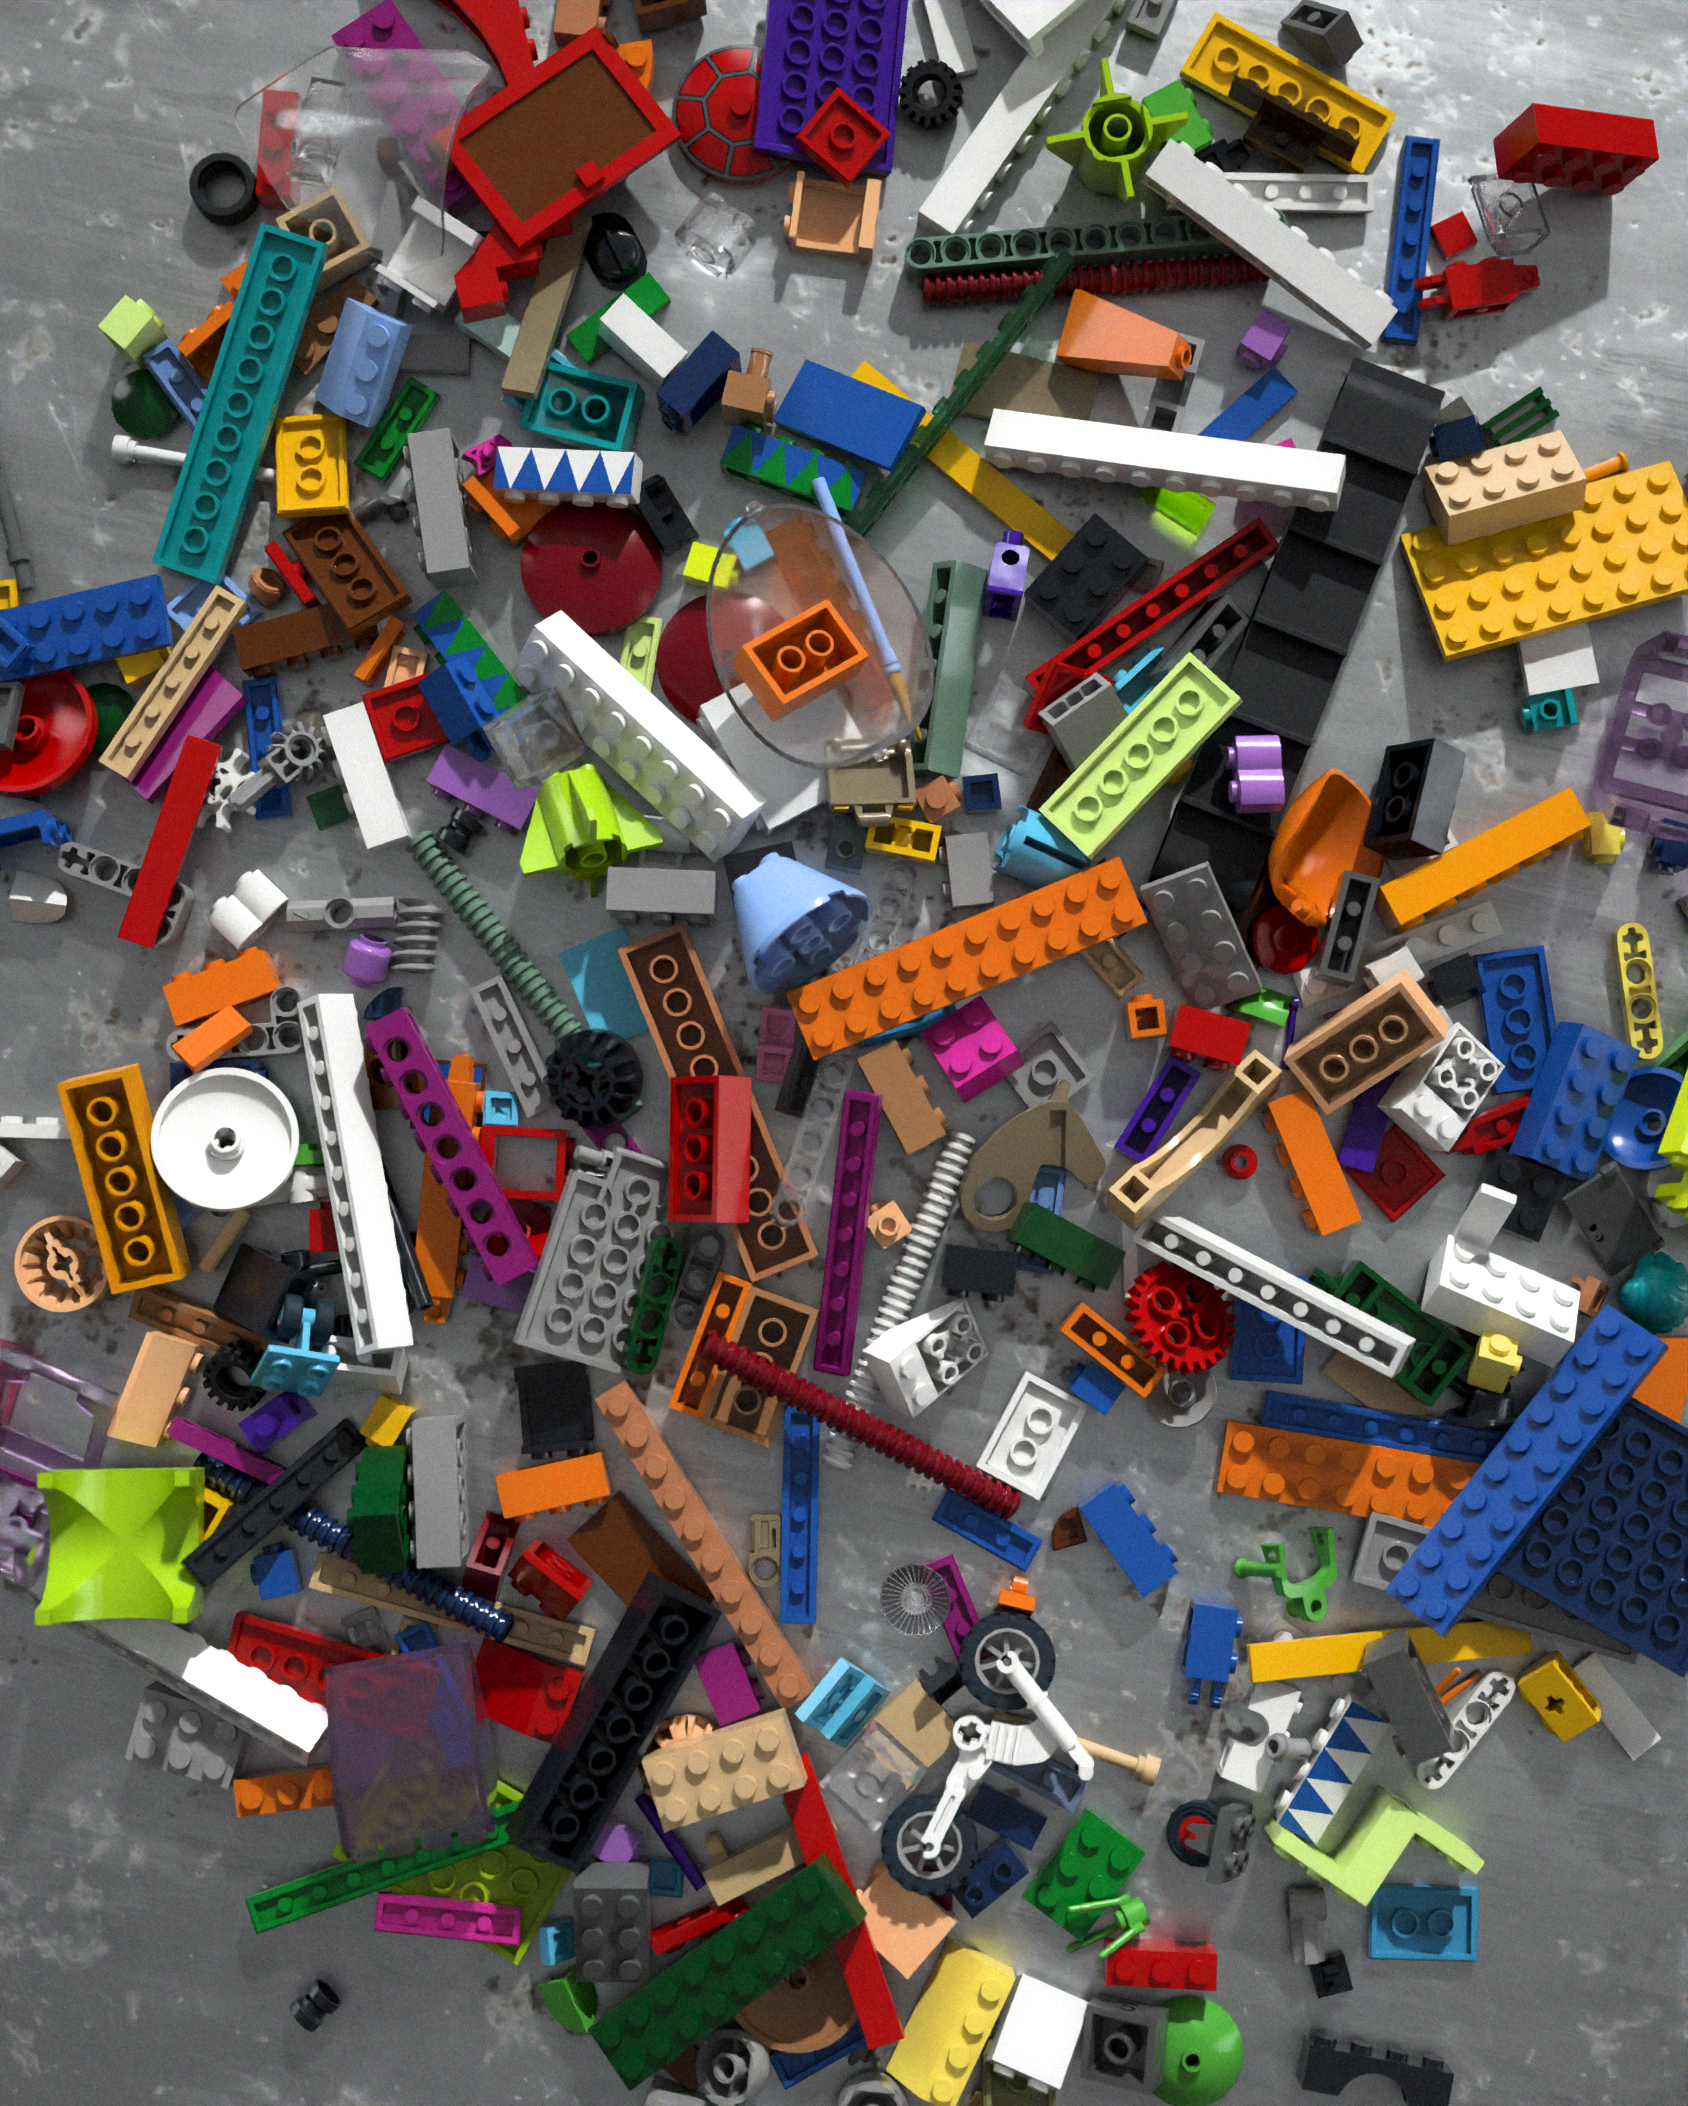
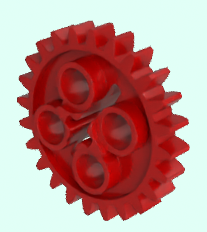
[1124,1261,1236,1376]

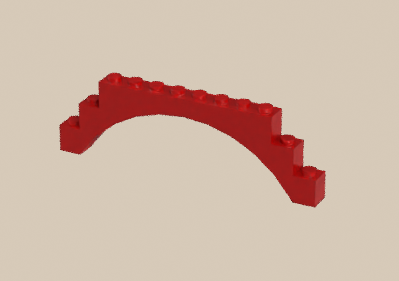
[433,0,578,324]

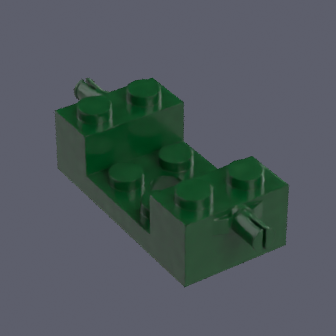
[1308,1260,1475,1407]

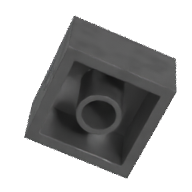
[1080,1992,1170,2095]

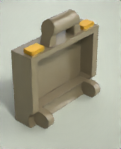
[824,738,917,827]

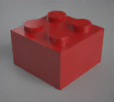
[1162,1004,1251,1073]

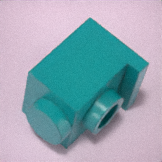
[1519,688,1578,736]

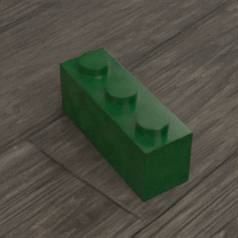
[1006,1202,1126,1293]

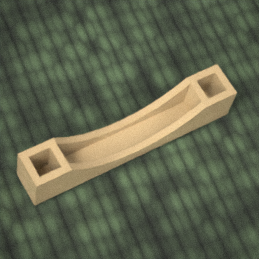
[1107,1049,1282,1231]

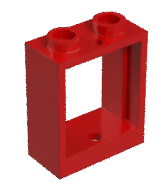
[480,1125,576,1201]

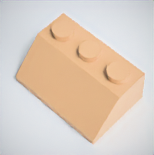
[106,1330,205,1448]

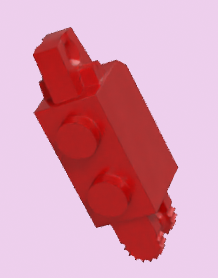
[1413,256,1540,321]

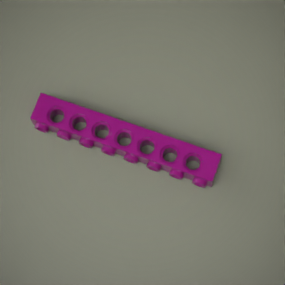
[363,1007,539,1287]

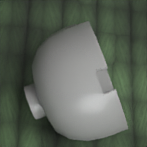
[696,2029,770,2106]

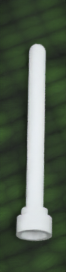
[111,434,276,484]

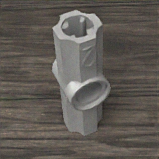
[286,897,398,932]

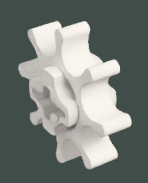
[196,748,256,833]

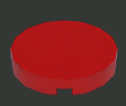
[1248,904,1319,975]

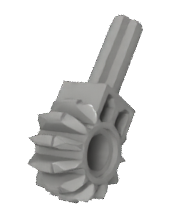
[227,721,328,813]

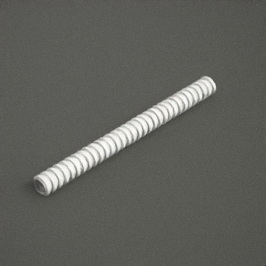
[821,1129,977,1470]

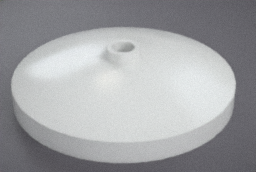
[151,1068,300,1212]

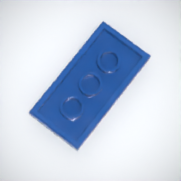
[774,359,927,473]
[1471,945,1557,1096]

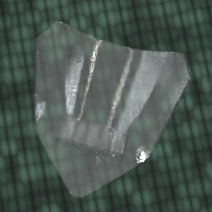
[234,46,492,274]

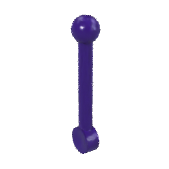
[1280,996,1299,1070]

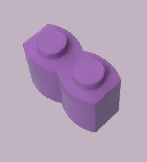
[1225,735,1285,813]

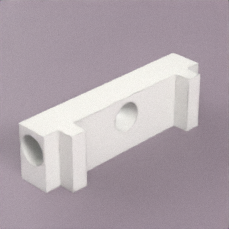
[1119,1219,1138,1298]

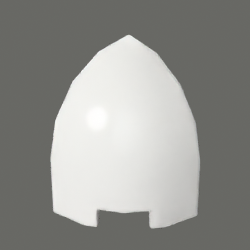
[9,871,67,923]

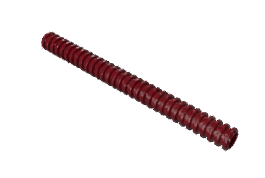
[922,253,1270,308]
[697,1330,1021,1520]

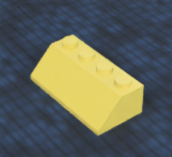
[885,1936,1016,2106]

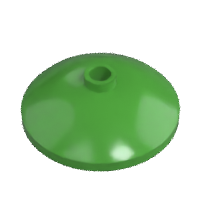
[1152,1995,1244,2106]

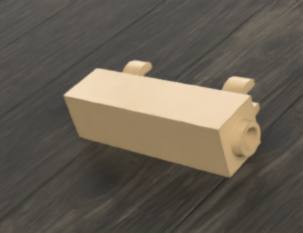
[702,1797,839,1906]

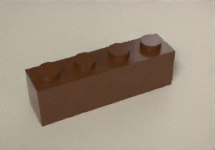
[231,604,382,679]

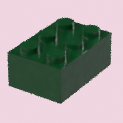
[346,1445,414,1575]

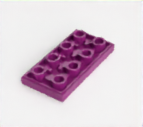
[124,665,249,805]

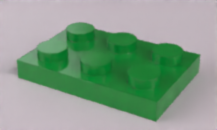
[1022,1807,1146,1942]

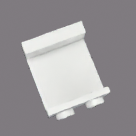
[375,195,485,313]

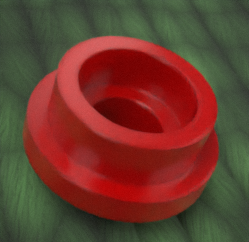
[1221,1144,1258,1180]

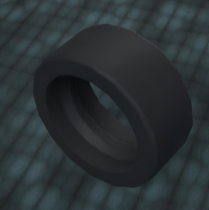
[189,152,259,226]

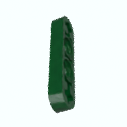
[621,1235,683,1375]

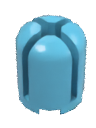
[991,805,1092,890]

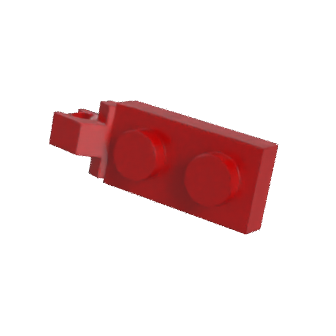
[1441,1096,1530,1156]
[651,1895,749,1955]

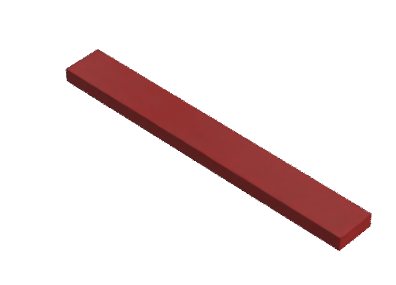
[783,1751,905,2050]

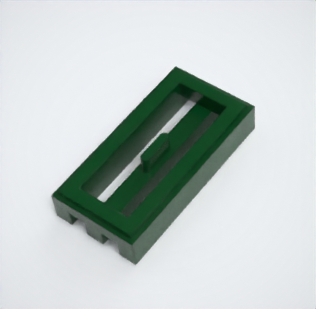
[1481,387,1560,448]

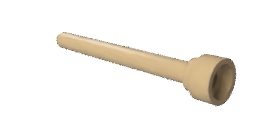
[992,1710,1161,1787]

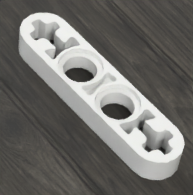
[1413,1668,1516,1789]

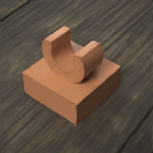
[1570,1275,1610,1319]

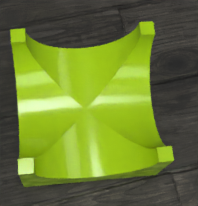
[35,1467,205,1626]

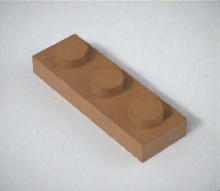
[292,276,380,378]

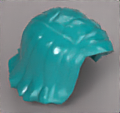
[1620,1251,1688,1336]

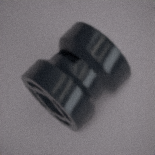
[435,807,485,856]
[289,1978,341,2032]

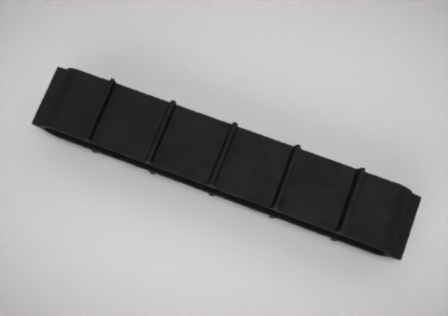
[1148,357,1446,926]

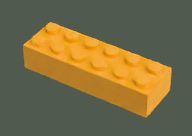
[1373,787,1591,933]
[57,1063,192,1295]

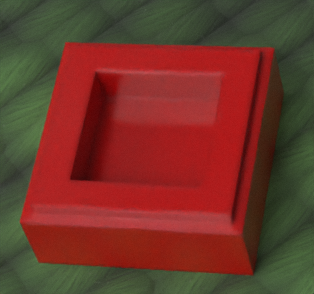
[1430,211,1478,260]

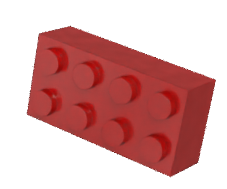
[1493,103,1659,195]

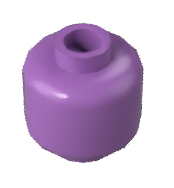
[341,934,392,989]

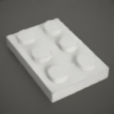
[975,1370,1089,1500]

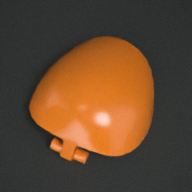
[1268,768,1385,929]

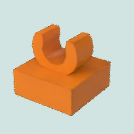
[994,1576,1036,1618]

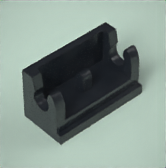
[635,474,699,557]

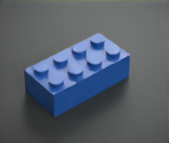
[1509,1021,1640,1183]

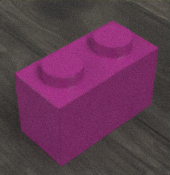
[695,1637,765,1727]

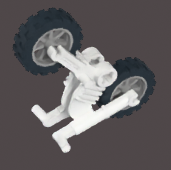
[881,1612,1094,1896]

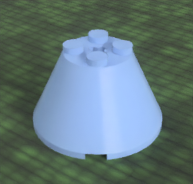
[731,852,871,994]

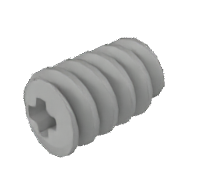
[390,898,443,973]

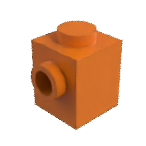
[1123,994,1167,1041]

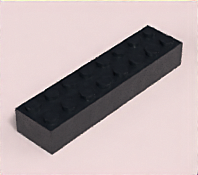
[505,1571,722,1874]

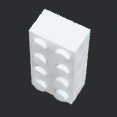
[1421,1234,1580,1368]

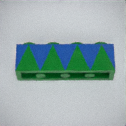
[720,424,867,520]
[412,590,534,732]

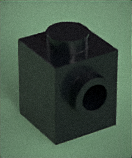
[1427,952,1487,1009]

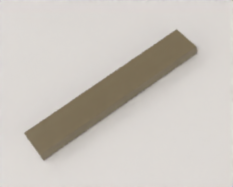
[501,214,593,400]

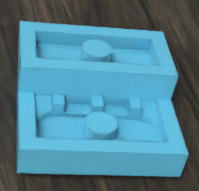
[795,1657,891,1748]

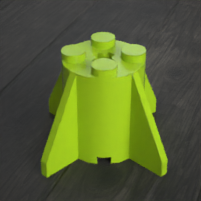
[1046,58,1189,202]
[520,764,663,898]

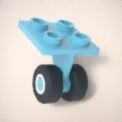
[250,1294,340,1397]

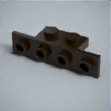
[1228,75,1360,174]

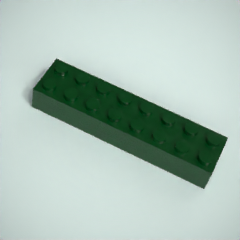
[588,1852,868,2092]

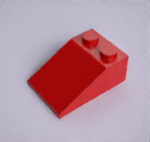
[507,1537,594,1620]
[463,1638,587,1744]

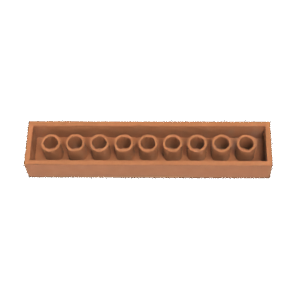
[617,923,819,1283]

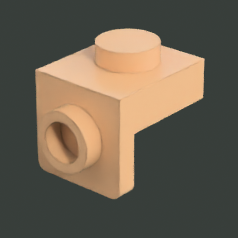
[868,1198,912,1249]

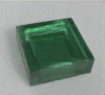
[306,784,354,831]

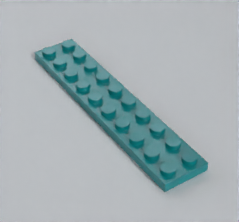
[152,223,330,586]

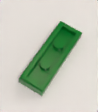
[566,272,671,366]
[353,376,441,485]

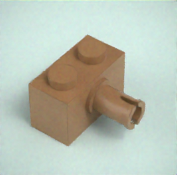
[721,348,777,433]

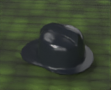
[583,212,647,292]
[1443,1381,1519,1428]

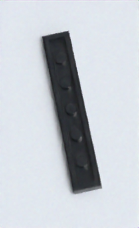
[180,1418,369,1591]

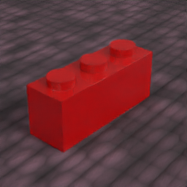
[1102,1937,1218,1991]

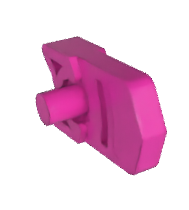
[461,434,512,479]

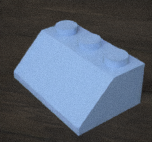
[315,298,414,427]

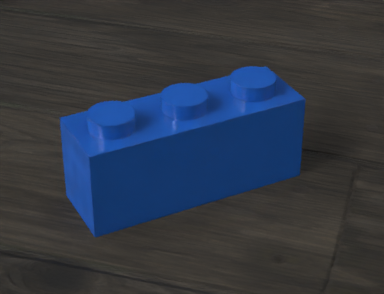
[1077,1480,1178,1598]

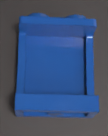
[0,809,72,871]

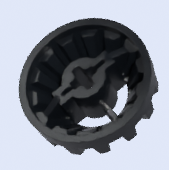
[543,1028,643,1127]

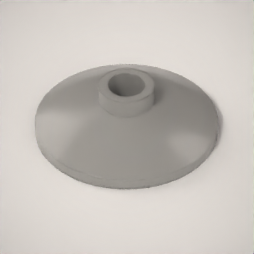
[1147,1363,1217,1428]

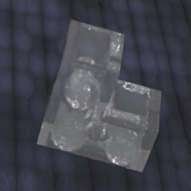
[964,677,1045,779]

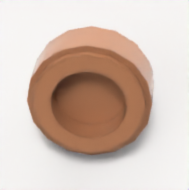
[248,568,286,608]

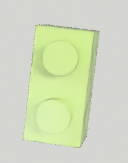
[97,294,168,369]

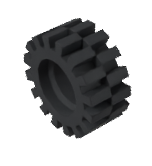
[898,59,964,129]
[202,1341,267,1412]

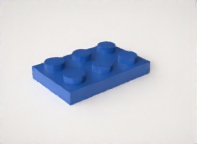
[1229,1276,1309,1385]

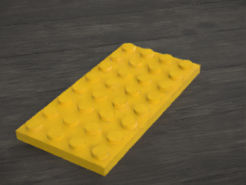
[1399,461,1688,662]

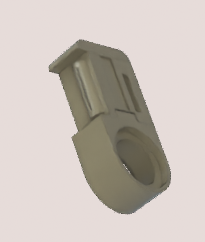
[749,1513,782,1588]

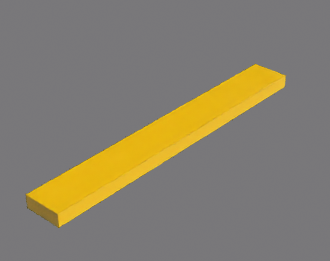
[850,360,1075,563]
[1246,1619,1532,1683]

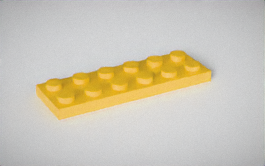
[1179,12,1397,175]

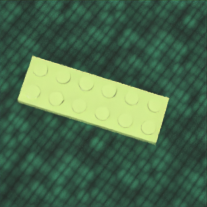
[1038,652,1243,860]

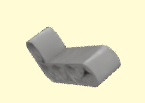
[55,842,195,948]
[165,985,308,1062]

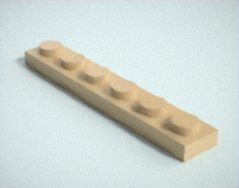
[98,585,249,782]

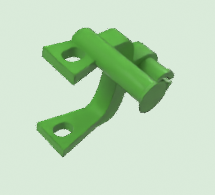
[1234,1526,1338,1622]

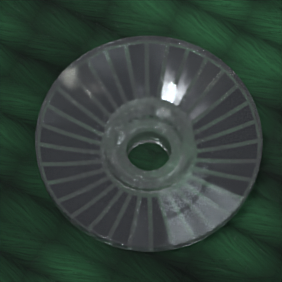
[879,1564,951,1636]

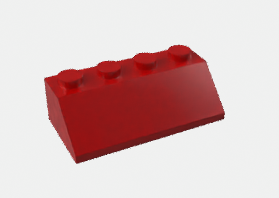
[668,1075,752,1223]

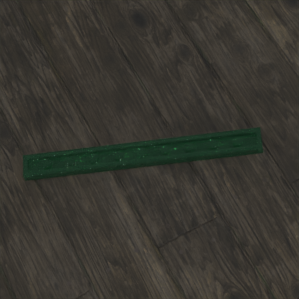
[844,249,1075,547]

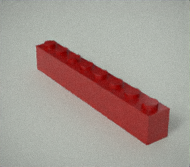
[1023,517,1280,698]

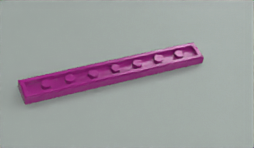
[813,1089,883,1377]

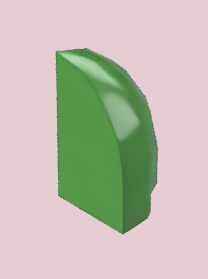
[1226,988,1292,1029]
[537,1964,597,2033]

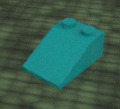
[519,362,646,452]

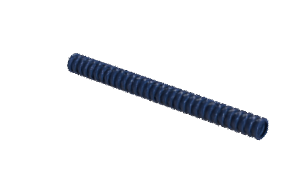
[193,1452,515,1644]

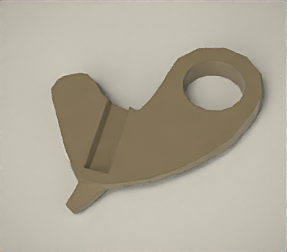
[957,1079,1106,1233]

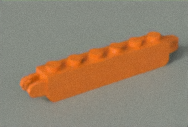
[415,1053,486,1323]

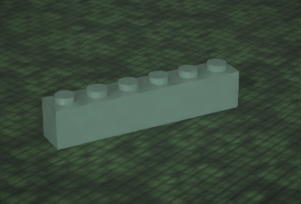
[908,560,988,779]

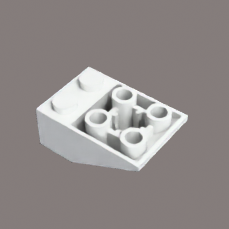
[1377,1023,1505,1152]
[862,1297,989,1418]

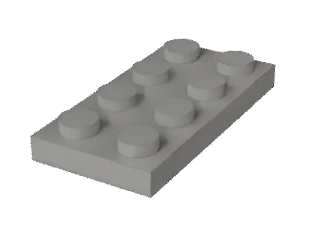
[1140,861,1263,1011]

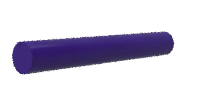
[634,1792,707,1892]

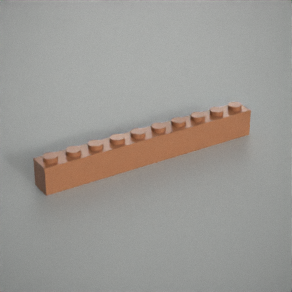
[594,1378,815,1709]

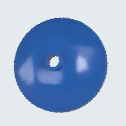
[1603,1067,1684,1171]

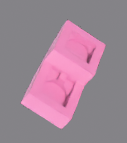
[755,1005,796,1082]

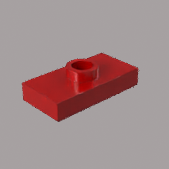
[265,540,321,609]

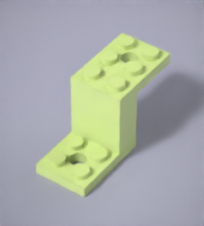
[1263,1785,1485,1906]

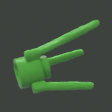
[1067,1893,1150,1960]

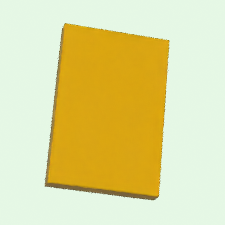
[275,413,350,519]

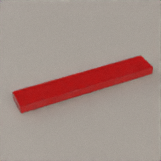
[117,734,223,949]

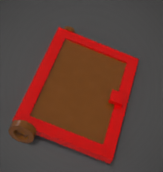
[425,26,681,251]

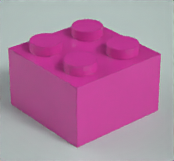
[920,995,1025,1103]

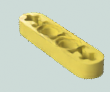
[1612,922,1663,1060]

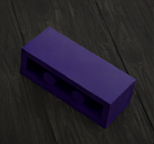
[1113,1055,1202,1164]

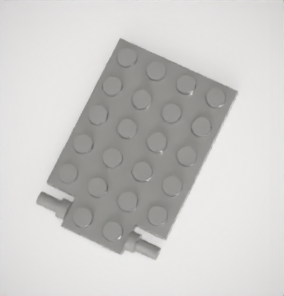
[513,1145,700,1382]

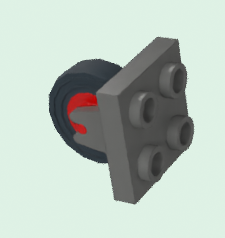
[1166,1800,1256,1885]

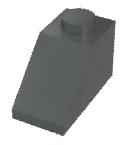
[1280,0,1364,68]

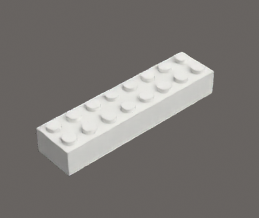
[511,610,767,863]

